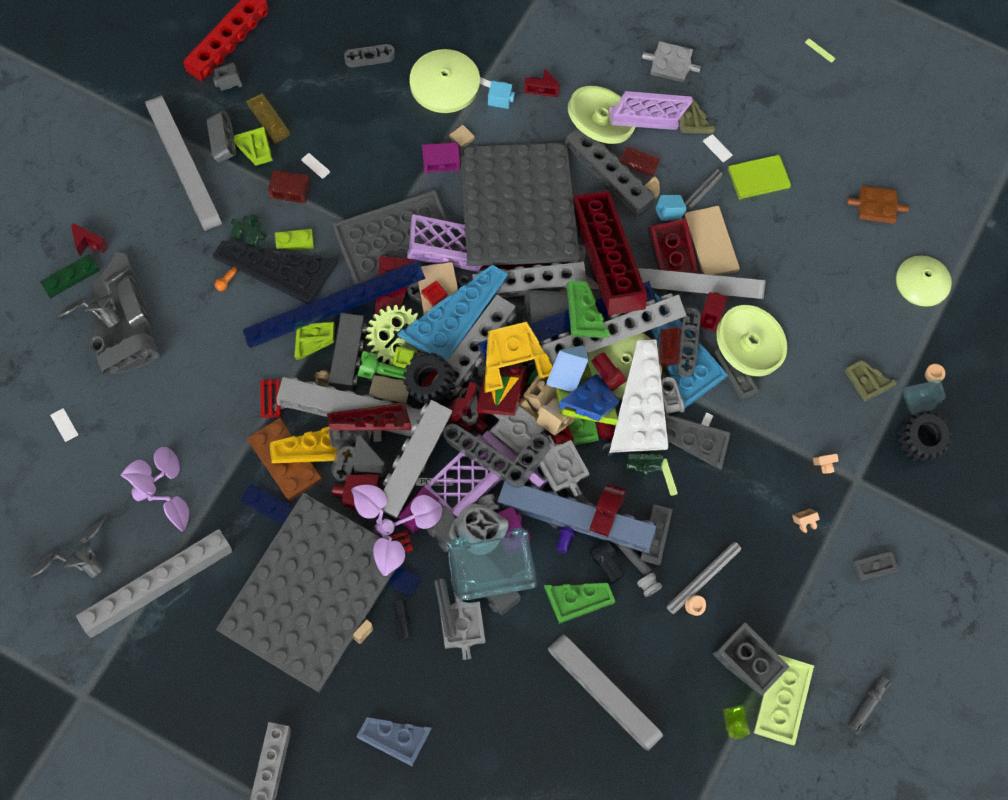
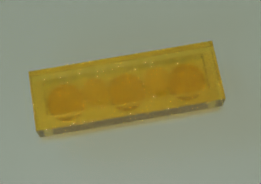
[247,93,290,144]

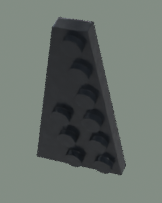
[213,240,338,305]

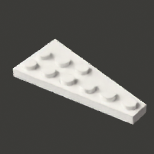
[609,340,668,453]

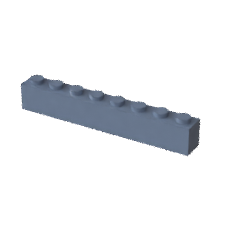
[497,482,657,553]

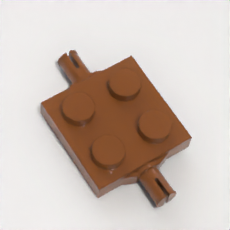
[846,185,909,224]

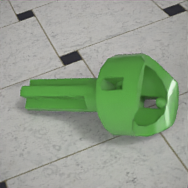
[357,351,407,379]

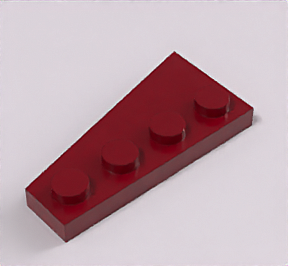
[327,402,411,431]

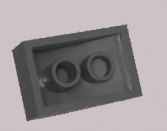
[712,622,790,696]

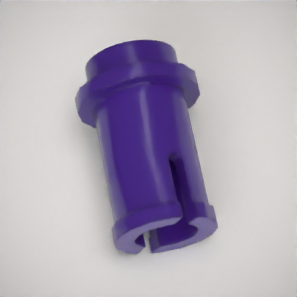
[555,526,575,553]

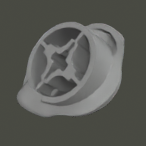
[449,504,509,555]

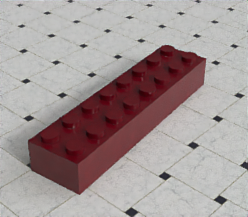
[573,190,647,315]

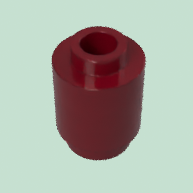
[595,421,616,440]

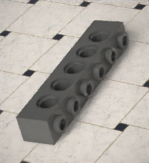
[566,128,655,218]

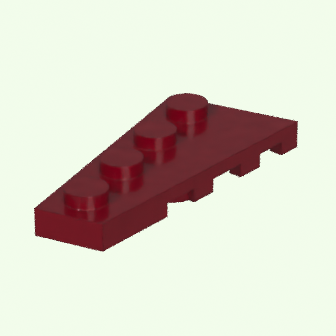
[375,256,417,326]

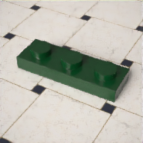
[40,254,100,299]

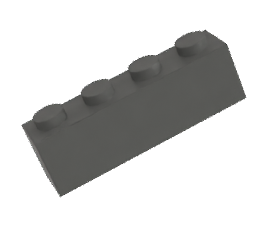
[329,313,367,392]

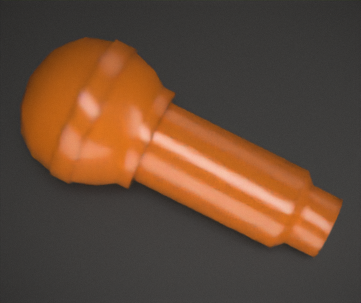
[215,267,237,291]

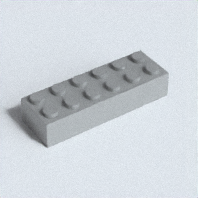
[381,400,452,519]

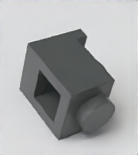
[213,63,242,91]

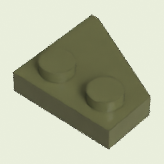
[676,99,715,134]
[844,360,897,402]

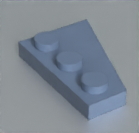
[357,717,432,766]

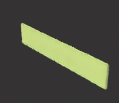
[805,39,836,63]
[659,459,678,496]

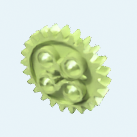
[366,305,420,365]

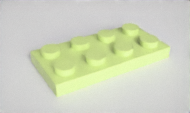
[753,655,814,746]

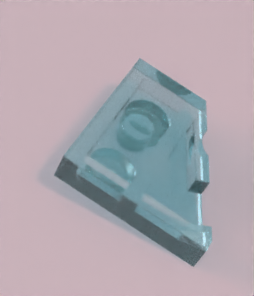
[903,379,946,416]

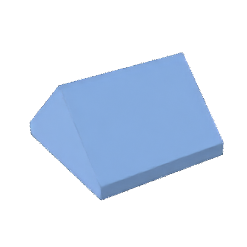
[546,346,588,392]

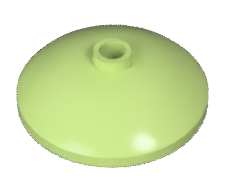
[896,255,952,306]

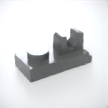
[328,429,370,447]

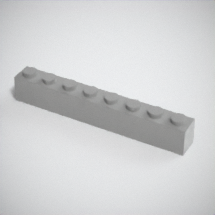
[277,377,422,437]
[76,529,233,638]

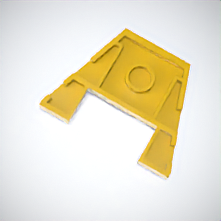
[484,322,553,393]

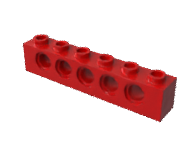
[183,0,268,82]

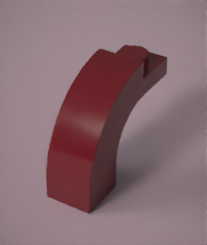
[589,483,627,537]

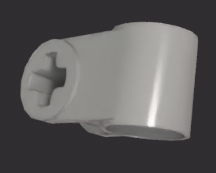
[661,377,684,415]

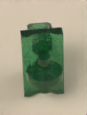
[230,214,267,247]
[626,450,664,478]

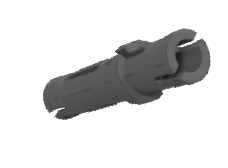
[847,676,891,734]

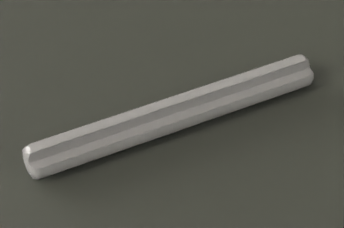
[667,542,741,614]

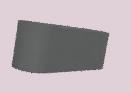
[207,110,236,163]

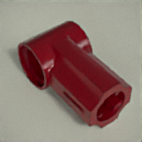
[591,352,627,391]

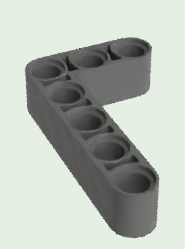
[443,424,549,488]

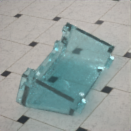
[447,528,537,600]

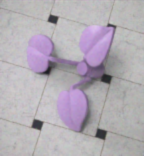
[121,447,190,532]
[352,485,442,576]

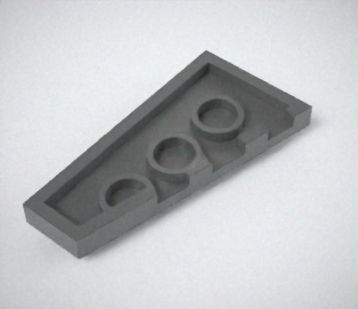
[665,414,731,470]

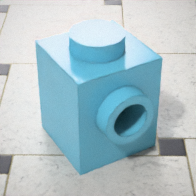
[488,81,515,109]
[655,195,686,221]

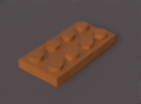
[247,418,322,501]

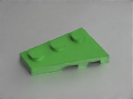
[567,281,610,338]

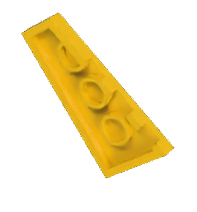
[269,427,350,463]

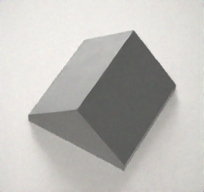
[353,435,386,479]

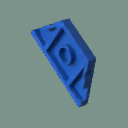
[558,374,619,421]

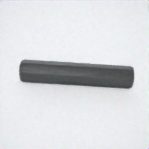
[684,169,723,210]
[434,579,456,638]

